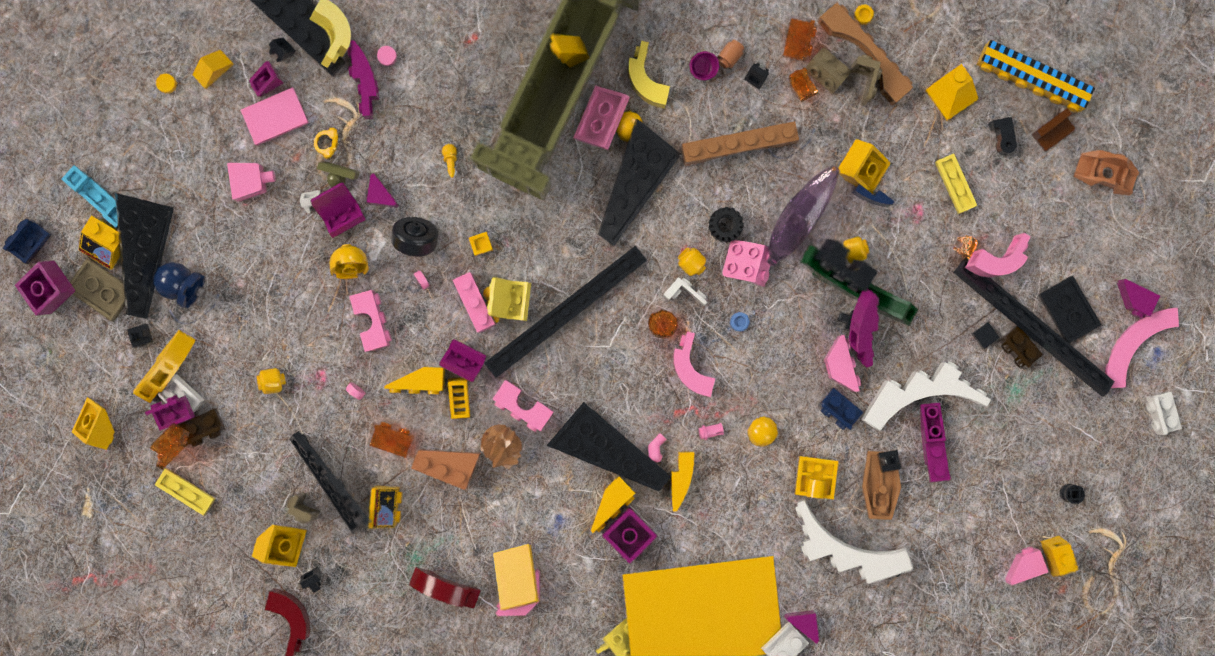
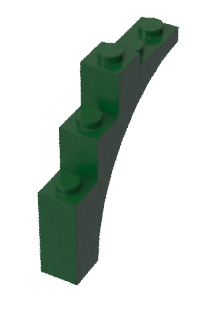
[800,245,919,326]

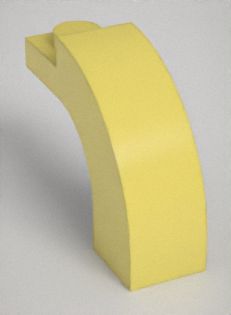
[310,0,351,68]
[628,41,670,109]

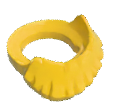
[314,128,338,159]

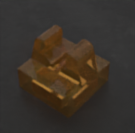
[953,235,978,259]

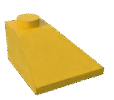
[925,64,979,121]
[72,397,115,450]
[252,524,307,567]

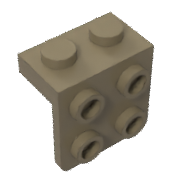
[850,55,882,106]

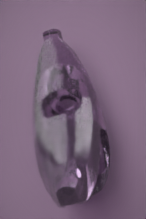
[766,165,840,266]

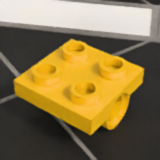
[794,456,838,500]

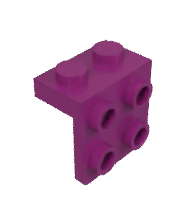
[310,183,366,238]

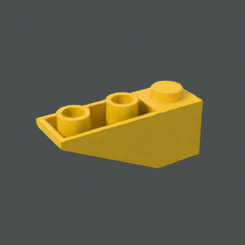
[550,35,590,68]
[384,367,445,395]
[591,476,635,533]

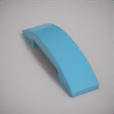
[61,165,118,228]

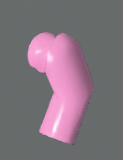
[648,433,667,463]

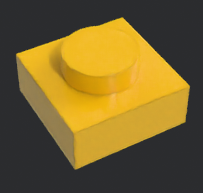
[469,232,493,256]

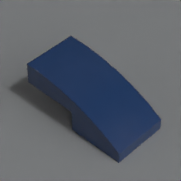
[852,184,895,207]

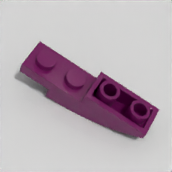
[348,40,380,120]
[849,289,879,368]
[920,403,951,483]

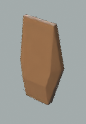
[862,451,901,520]

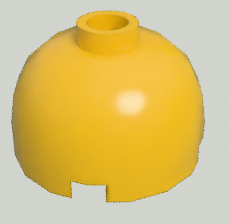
[329,244,369,279]

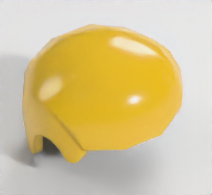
[616,111,643,142]
[747,416,778,447]

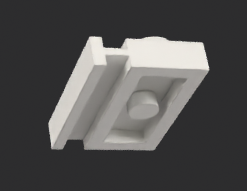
[158,374,204,421]
[761,622,809,656]

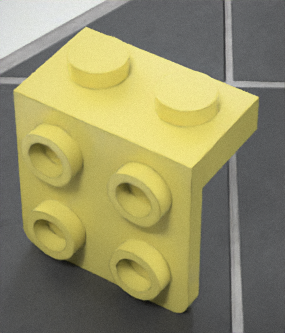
[487,277,531,321]

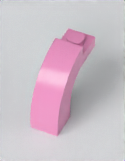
[965,233,1030,277]
[673,331,715,397]

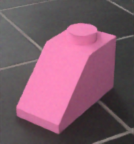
[1005,547,1048,585]

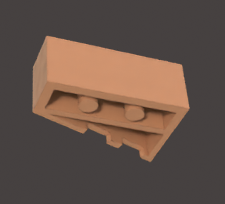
[411,449,481,490]

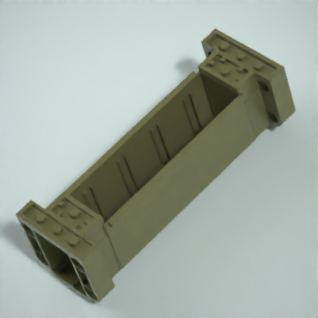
[470,0,642,200]

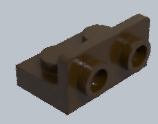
[999,326,1043,369]
[179,408,225,447]

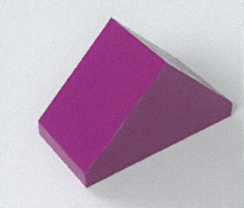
[248,61,284,97]
[367,173,399,208]
[784,610,819,644]

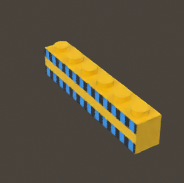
[976,40,1095,112]

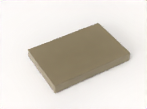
[70,258,125,322]

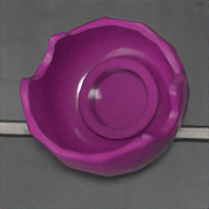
[689,51,720,81]

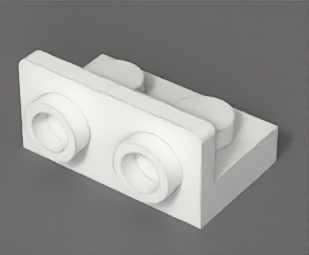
[1146,392,1182,435]

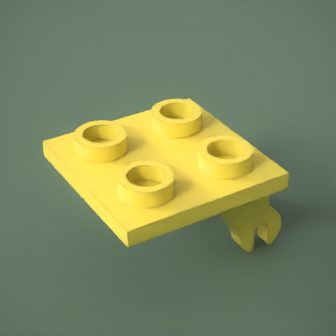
[595,618,631,656]

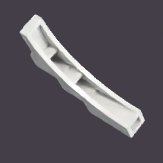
[860,361,991,430]
[795,499,913,584]

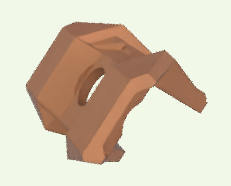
[1074,150,1139,196]

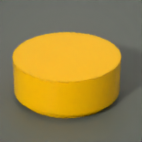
[854,4,874,25]
[156,73,177,94]

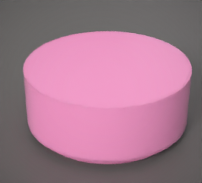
[377,46,397,66]
[414,271,429,290]
[346,382,366,400]

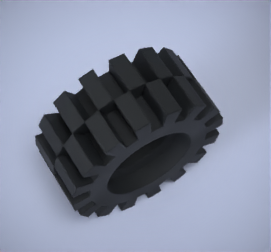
[708,207,744,242]

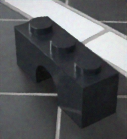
[815,238,878,292]

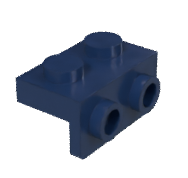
[3,218,52,264]

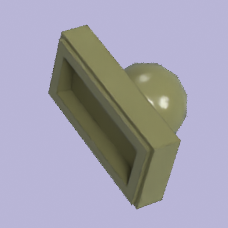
[317,161,360,187]

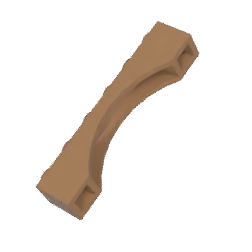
[817,2,914,106]
[681,121,799,166]

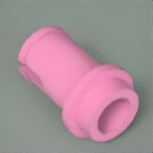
[698,423,724,440]

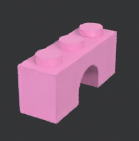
[453,272,496,333]
[349,290,392,352]
[493,380,554,432]

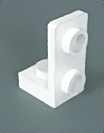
[663,277,708,306]

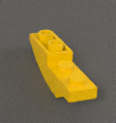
[133,330,196,403]

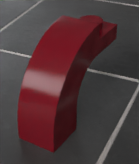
[409,567,481,608]
[265,588,310,656]

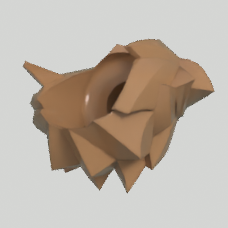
[481,424,522,470]

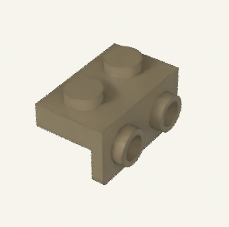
[804,47,852,94]
[287,492,320,524]

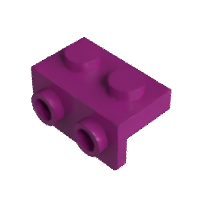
[439,339,487,382]
[145,395,195,431]

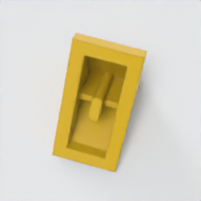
[192,50,234,89]

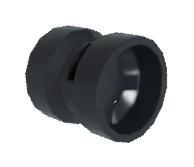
[1059,483,1085,504]

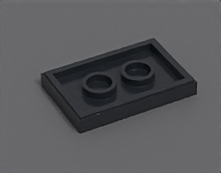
[1038,275,1102,344]

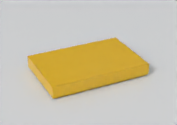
[493,544,539,611]

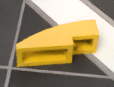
[671,451,694,511]

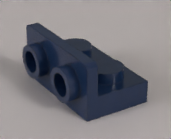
[818,388,863,431]

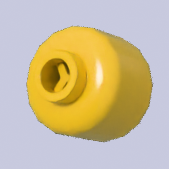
[843,236,870,264]
[678,248,706,276]
[256,368,286,394]

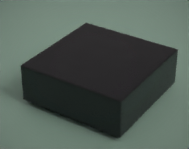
[971,322,1000,349]

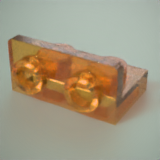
[782,18,817,61]
[369,421,414,458]
[150,423,189,470]

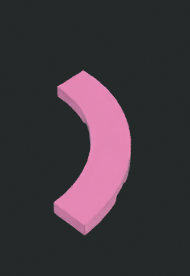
[1105,308,1179,388]

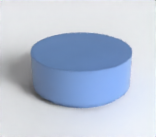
[730,312,750,332]

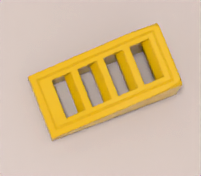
[448,377,470,419]

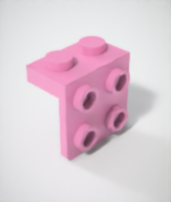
[722,240,774,287]

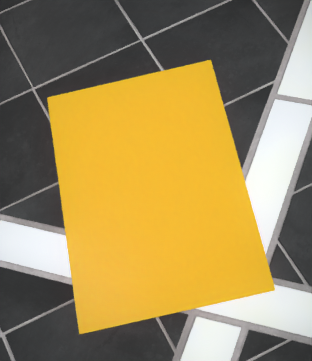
[623,556,781,656]

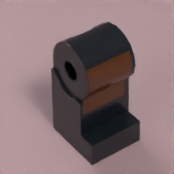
[988,117,1017,155]

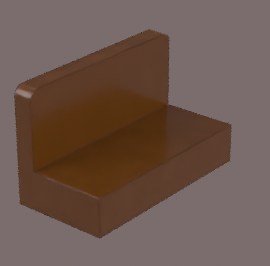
[1031,108,1075,152]

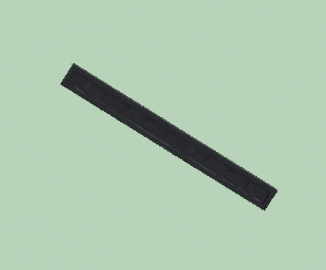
[484,246,647,378]
[953,257,1115,397]

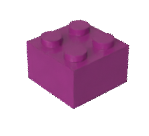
[15,260,75,316]
[602,506,657,564]

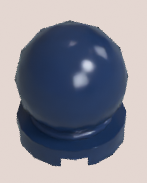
[154,262,205,308]

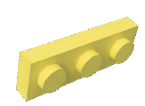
[935,154,977,214]
[155,468,216,516]

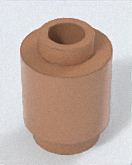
[717,39,745,69]

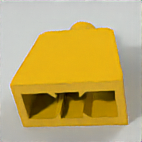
[1040,535,1078,577]

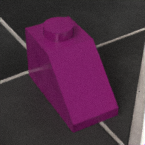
[1117,279,1160,319]

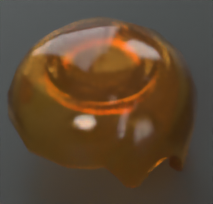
[648,309,678,339]

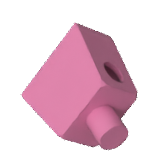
[227,163,275,202]

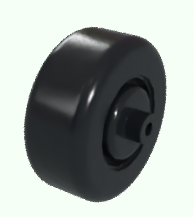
[391,217,439,257]

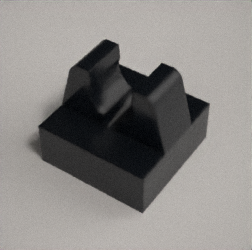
[269,37,296,62]
[744,63,770,90]
[837,310,854,332]
[127,324,153,348]
[877,450,902,473]
[299,566,322,593]

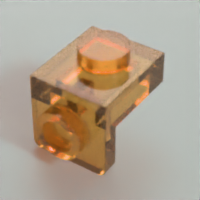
[789,67,818,102]

